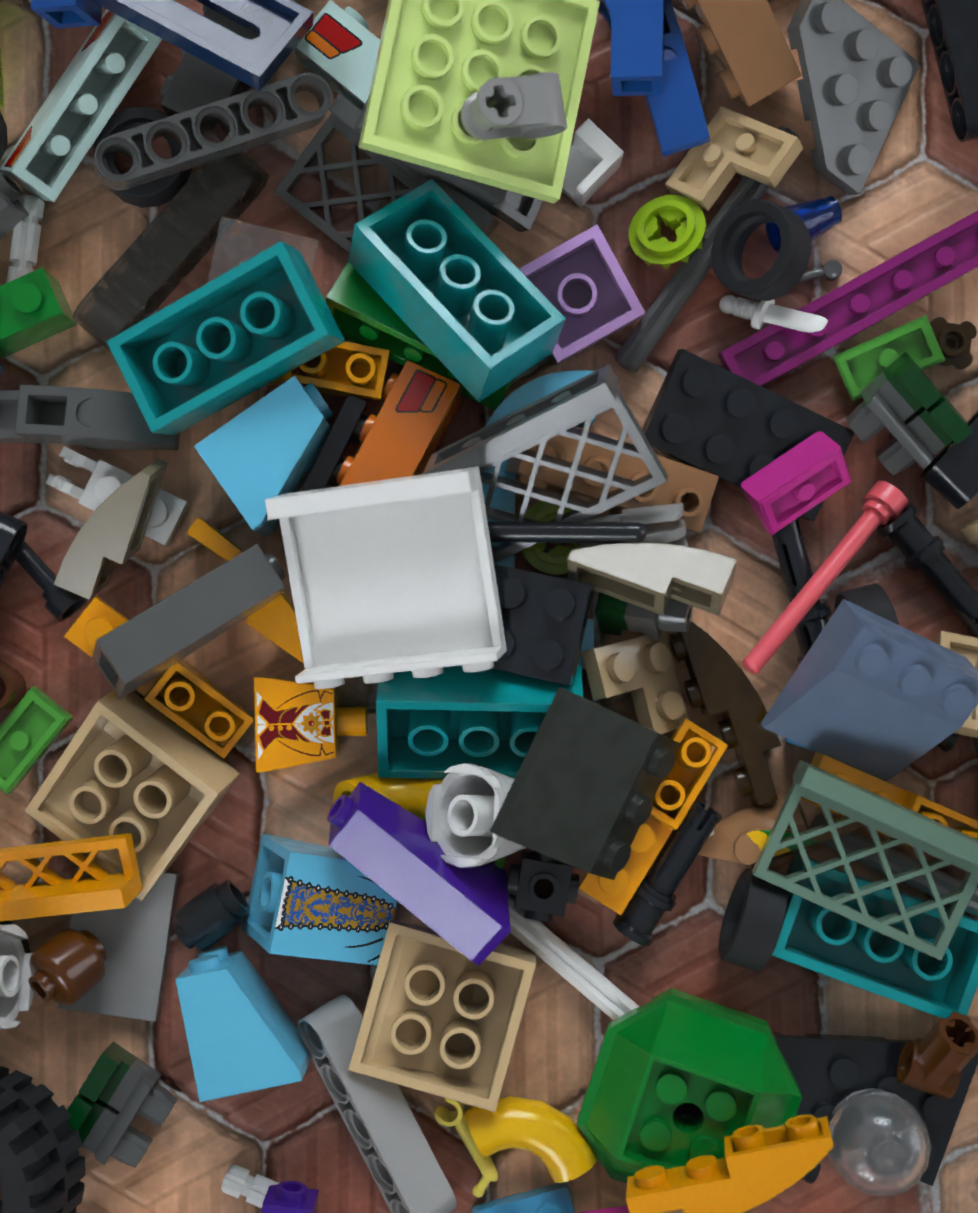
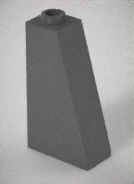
[93,544,285,699]

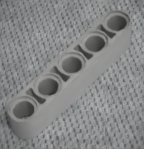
[298,994,457,1213]

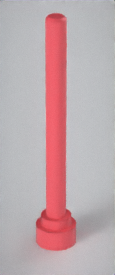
[742,480,908,674]

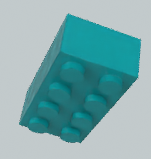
[348,179,566,402]
[106,241,345,436]
[376,665,583,780]
[772,853,978,1018]

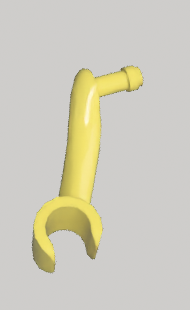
[434,1098,498,1198]

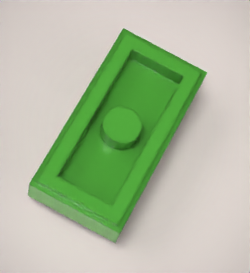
[833,315,945,401]
[0,686,74,794]

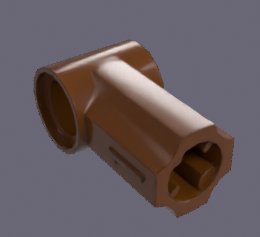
[896,1012,978,1100]

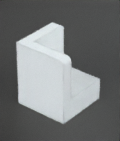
[562,118,624,208]

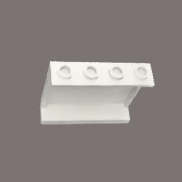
[265,466,507,689]

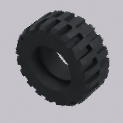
[0,1066,86,1213]

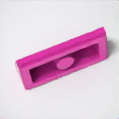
[740,431,852,536]

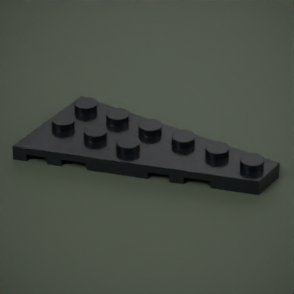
[773,1032,978,1186]

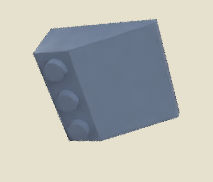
[761,599,978,781]

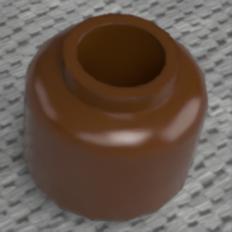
[28,928,107,1005]

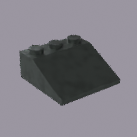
[490,687,680,880]

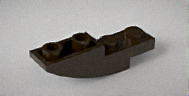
[668,621,782,806]

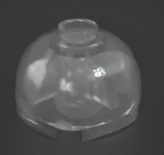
[828,1088,932,1198]

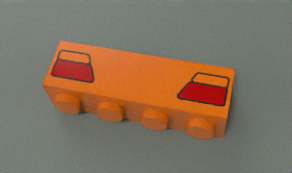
[337,360,461,486]

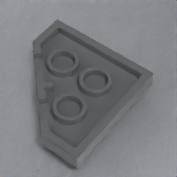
[787,0,920,195]

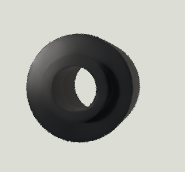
[173,879,250,951]

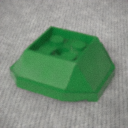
[577,988,802,1184]

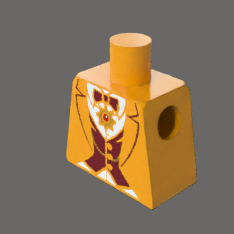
[254,677,368,773]

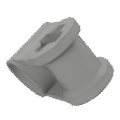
[461,72,567,140]

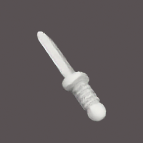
[719,295,828,333]

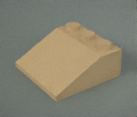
[25,690,240,902]
[348,921,536,1112]

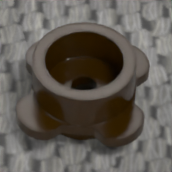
[930,317,977,370]

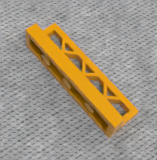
[0,833,143,922]

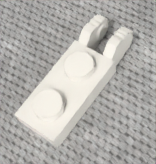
[45,446,190,547]

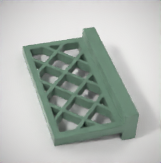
[752,759,978,960]

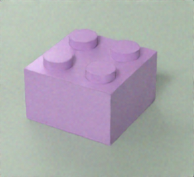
[519,224,645,365]

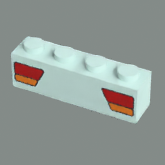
[294,0,380,111]
[0,9,162,202]

